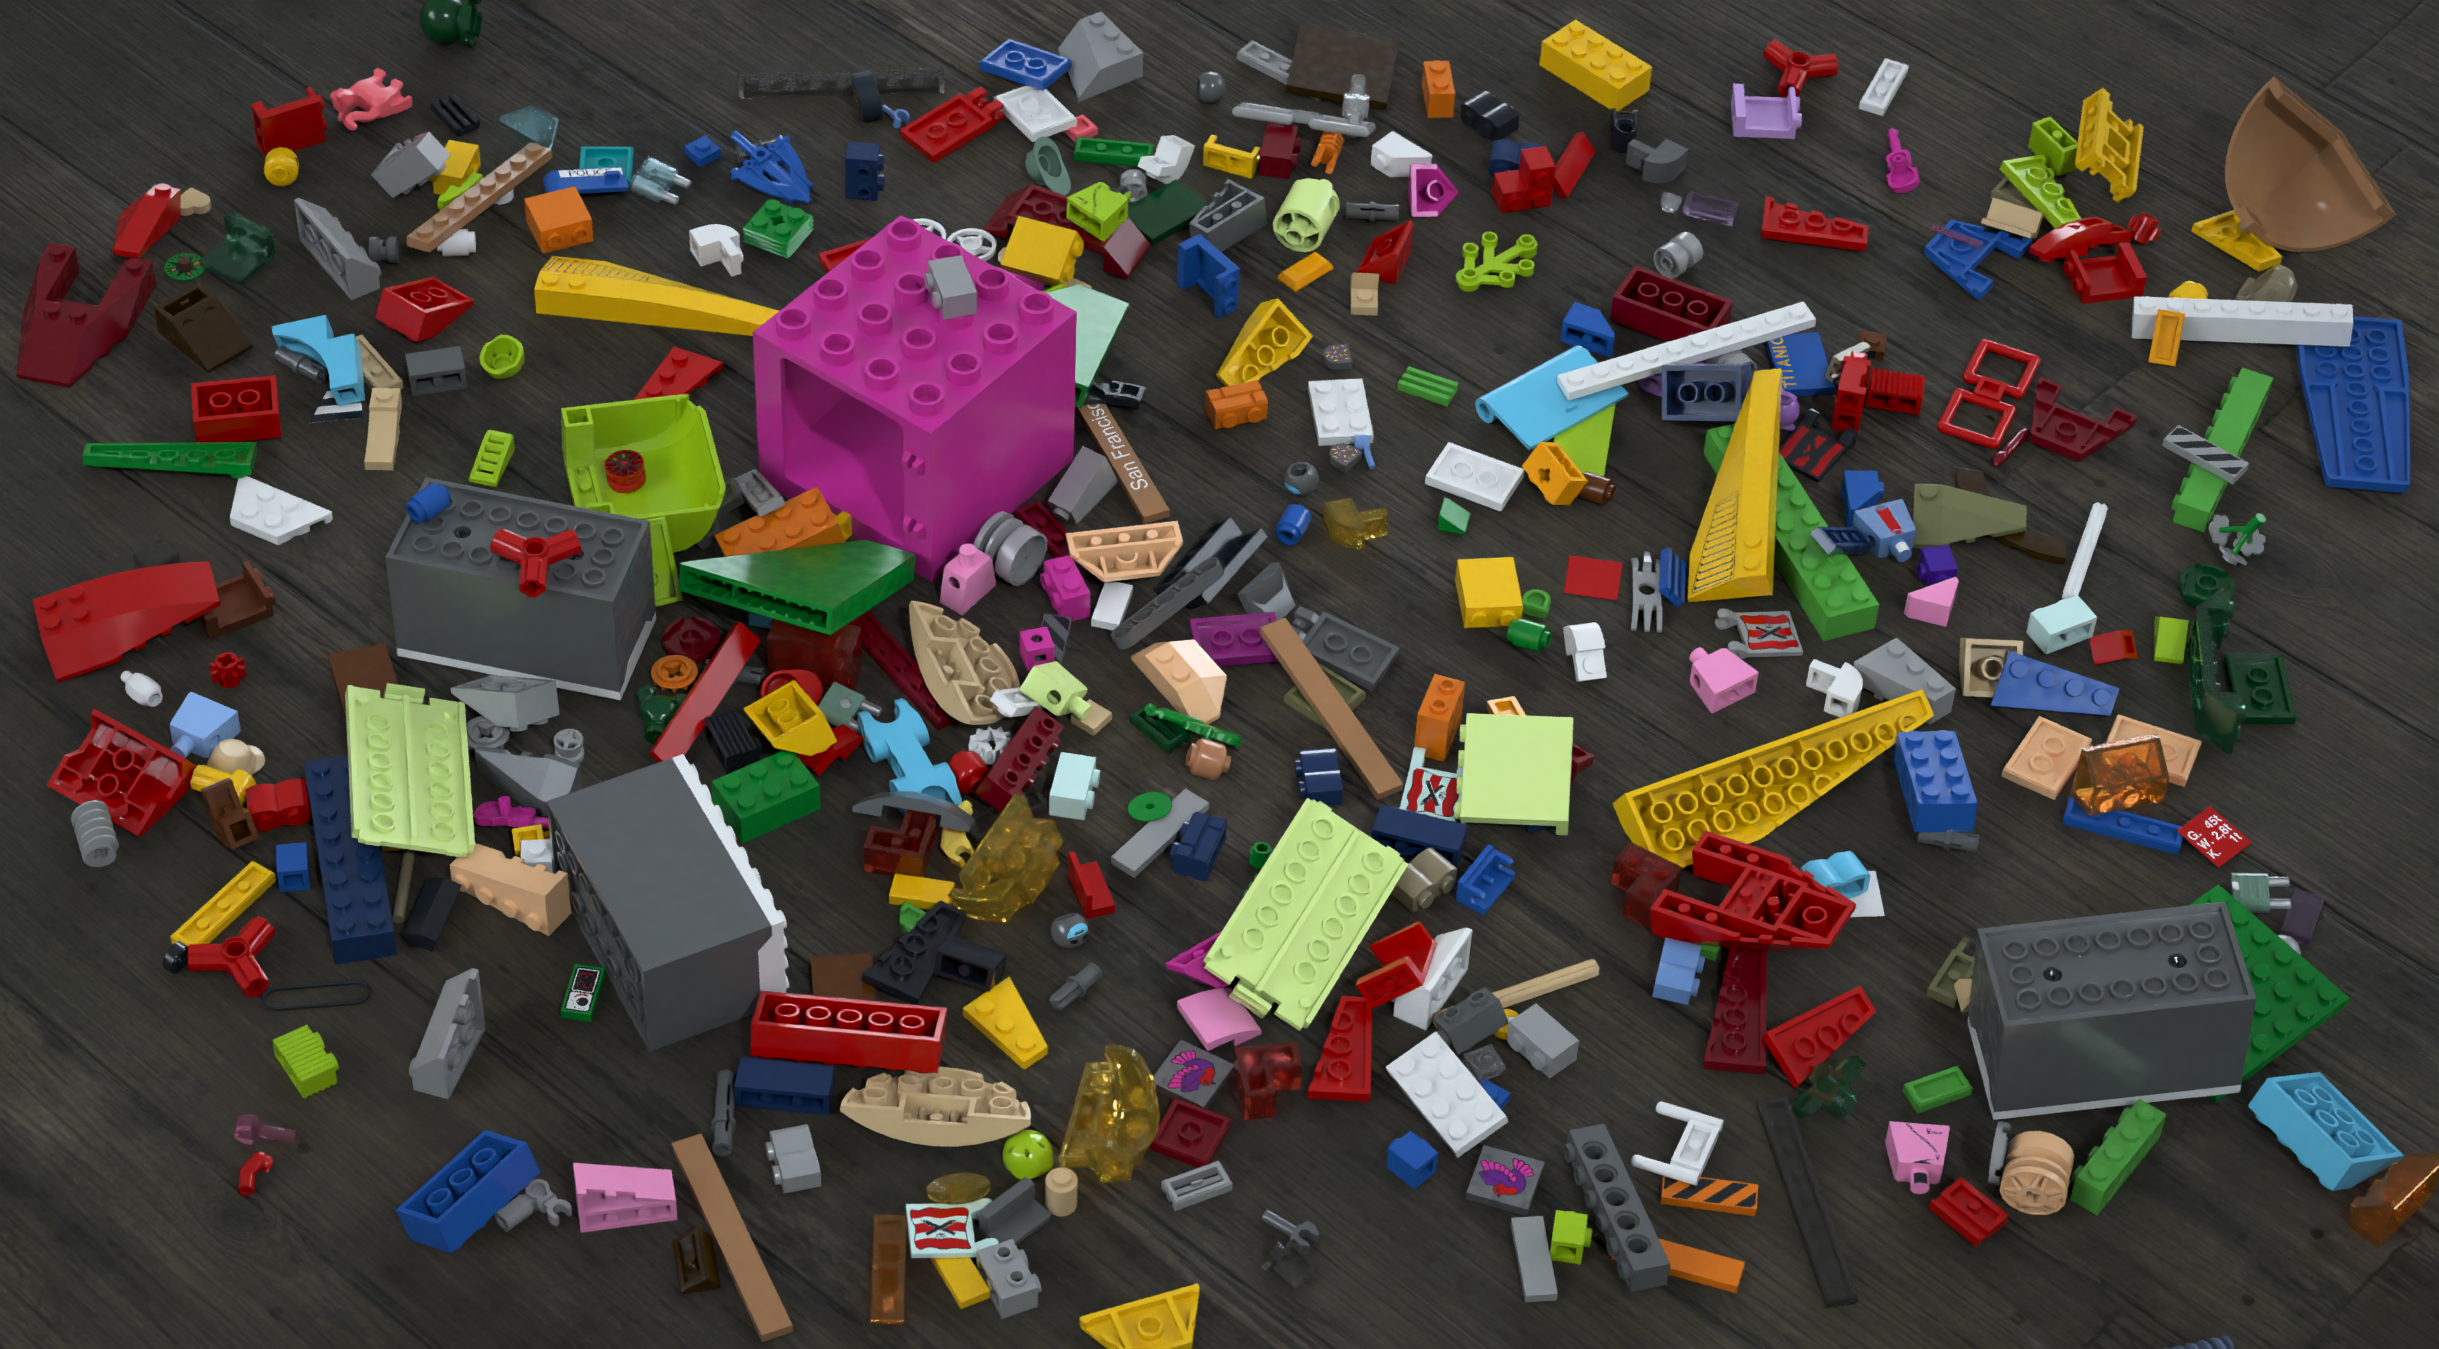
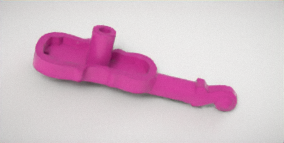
[1886,128,1920,193]
[473,796,549,830]

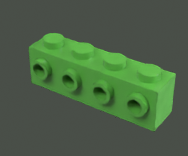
[2070,1099,2166,1216]

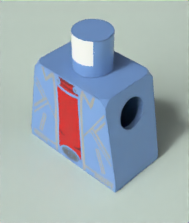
[1852,499,1916,562]

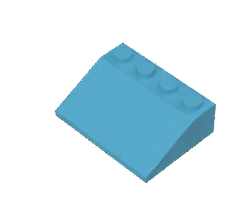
[2248,1072,2404,1191]

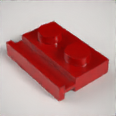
[1929,1177,2009,1247]

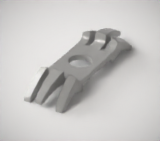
[1630,551,1662,633]

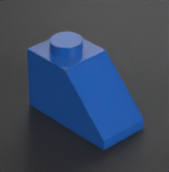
[1560,302,1615,358]
[1840,470,1884,527]

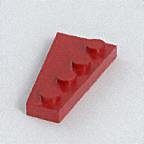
[1761,196,1869,252]
[1307,996,1372,1102]

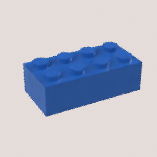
[1893,730,1977,832]
[396,1130,540,1254]

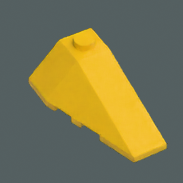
[1216,298,1313,387]

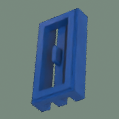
[1659,547,1686,607]

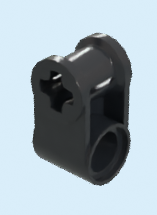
[1610,108,1638,153]

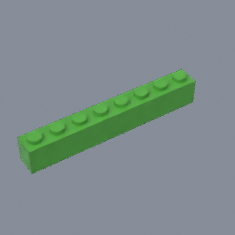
[2171,368,2273,533]

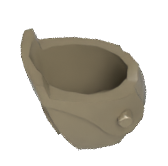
[2234,264,2298,302]

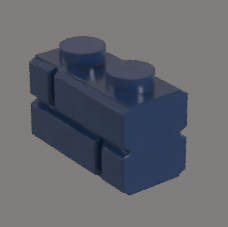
[1170,812,1228,882]

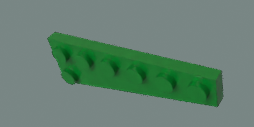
[82,442,257,478]

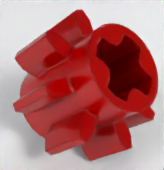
[2127,212,2162,244]
[209,652,247,688]

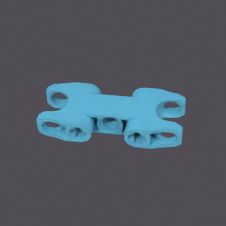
[857,698,962,828]

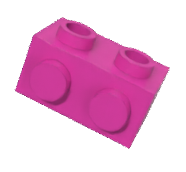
[1040,555,1090,621]

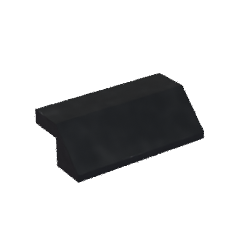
[1153,517,1268,610]

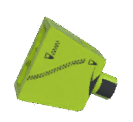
[1067,182,1131,242]

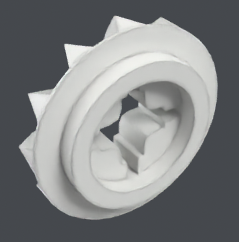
[969,726,1012,765]

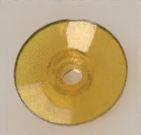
[927,1172,991,1205]

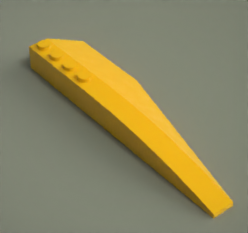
[1612,689,1934,877]

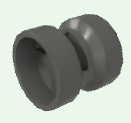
[369,237,399,263]

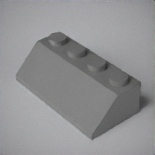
[294,198,381,300]

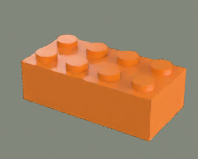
[715,486,845,557]

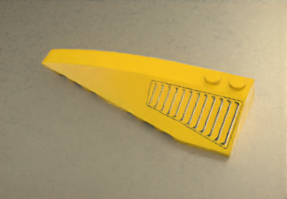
[534,256,779,336]
[1687,368,1782,602]

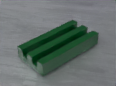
[1129,701,1191,755]

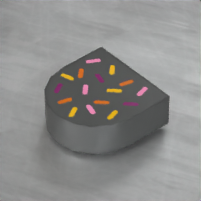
[1323,344,1352,370]
[1329,443,1363,473]

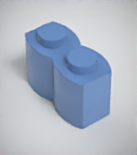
[1652,938,1706,1005]

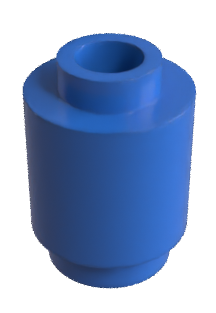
[405,483,451,524]
[1276,504,1312,546]

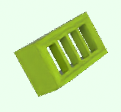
[469,430,515,487]

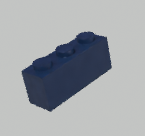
[1371,804,1468,868]
[734,1057,835,1115]

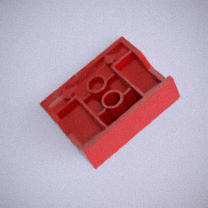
[46,709,197,837]

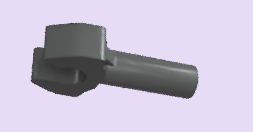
[1262,1209,1319,1254]

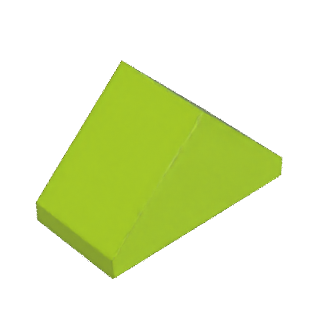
[2154,616,2189,664]

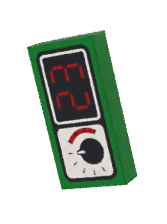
[561,964,606,1022]

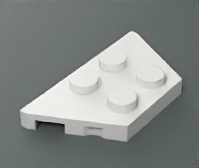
[230,476,333,545]

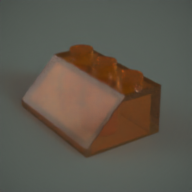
[2070,734,2170,816]
[2348,1153,2439,1248]

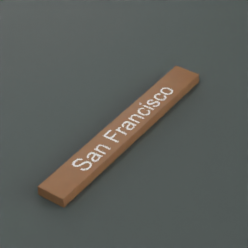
[1075,404,1170,524]

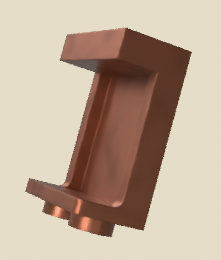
[196,561,276,640]

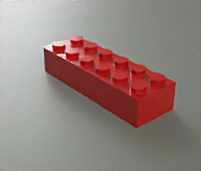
[751,991,947,1074]

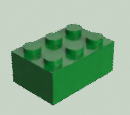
[712,750,820,843]

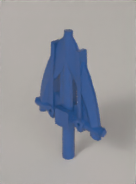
[730,131,813,205]

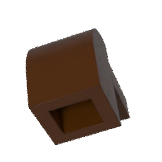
[201,778,259,850]

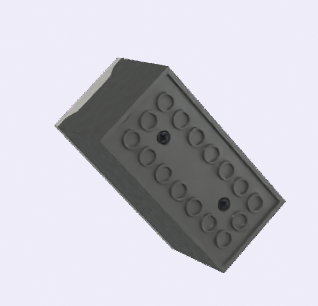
[385,477,656,700]
[546,754,789,1052]
[1967,902,2256,1120]

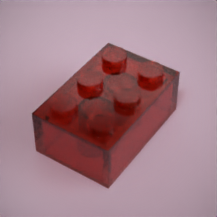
[767,619,862,690]

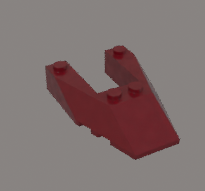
[17,242,156,388]

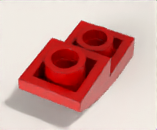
[797,724,864,776]

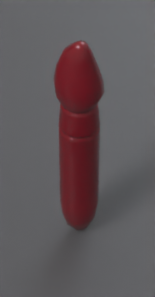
[1992,428,2030,467]

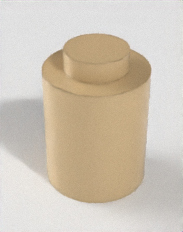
[1045,1167,1078,1216]

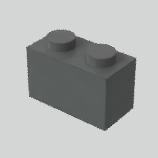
[405,346,467,396]

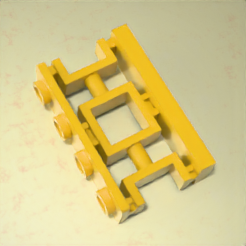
[2075,88,2143,202]

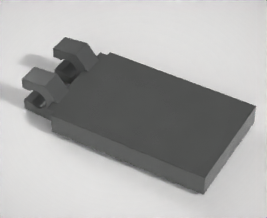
[1292,606,1400,691]

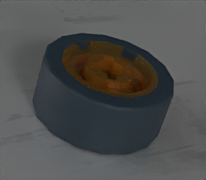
[851,70,883,122]

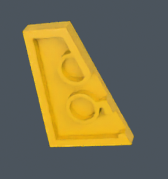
[2191,210,2282,271]
[963,977,1048,1070]

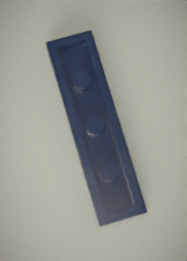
[1810,527,1872,555]

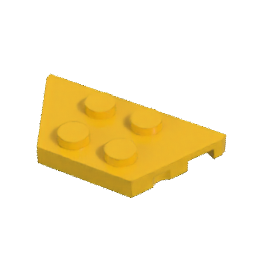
[1079,1283,1199,1349]

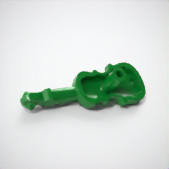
[1144,703,1243,748]

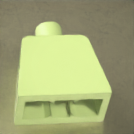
[1019,661,1092,720]

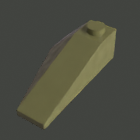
[1913,484,2027,548]

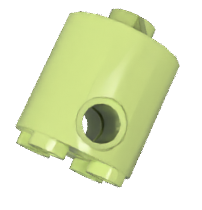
[1273,178,1340,252]

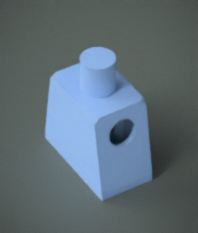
[169,692,241,758]

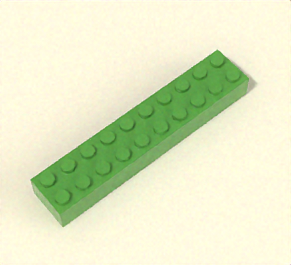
[1703,423,1879,641]

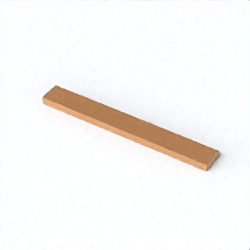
[1260,618,1403,800]
[672,1133,793,1342]

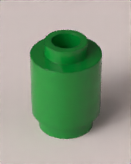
[1507,618,1552,653]

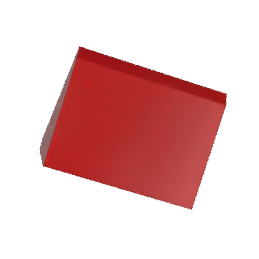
[1357,220,1414,285]

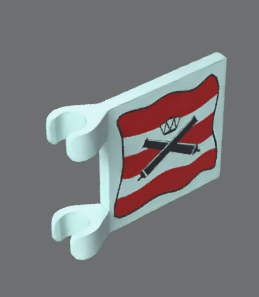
[1400,747,1463,822]
[905,1198,998,1258]

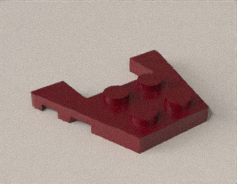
[2029,377,2138,462]

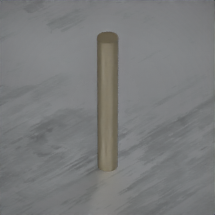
[392,849,416,924]

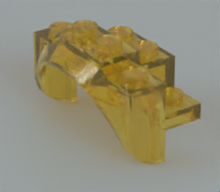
[948,794,1063,923]
[1058,1044,1159,1183]

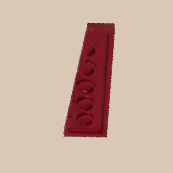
[1703,947,1767,1074]

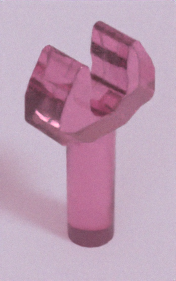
[234,1114,296,1144]

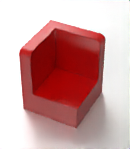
[2089,630,2138,665]

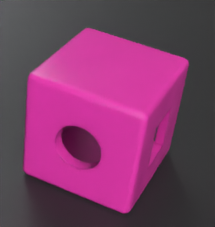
[1020,627,1054,671]

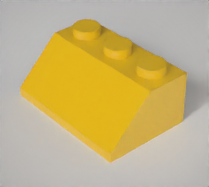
[743,680,837,756]

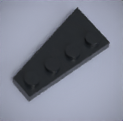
[861,900,968,1005]

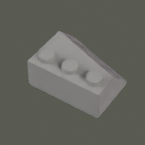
[1058,12,1143,102]
[409,968,486,1099]

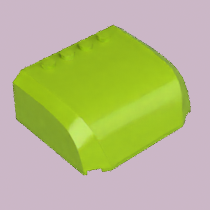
[561,394,726,553]

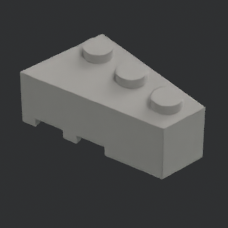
[371,131,451,198]
[1853,638,1956,725]

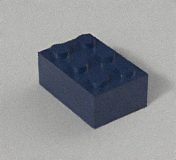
[1662,363,1751,421]

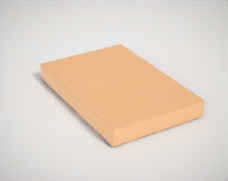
[2100,714,2202,787]
[2001,716,2092,800]

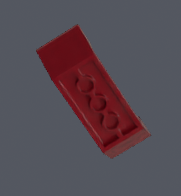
[984,184,1150,279]

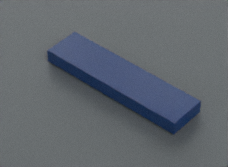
[2062,797,2183,855]

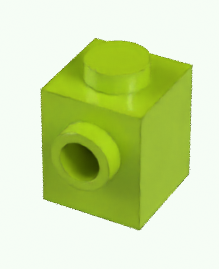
[1550,1210,1592,1265]

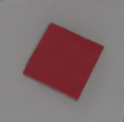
[1149,1098,1232,1168]

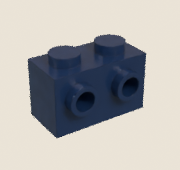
[845,141,885,201]

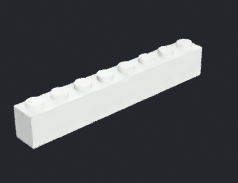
[2132,297,2353,347]

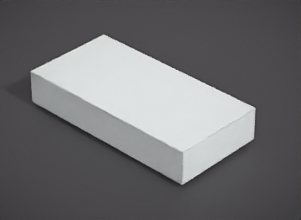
[1091,581,1133,630]

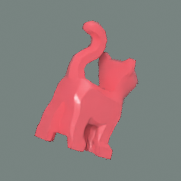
[330,68,412,131]

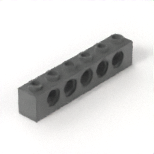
[1563,1124,1670,1292]

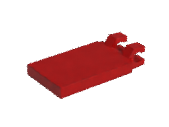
[900,86,1005,164]

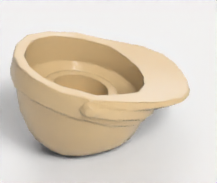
[207,739,265,775]

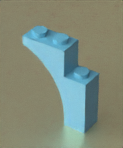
[272,315,365,406]

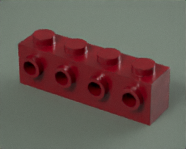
[974,706,1064,813]

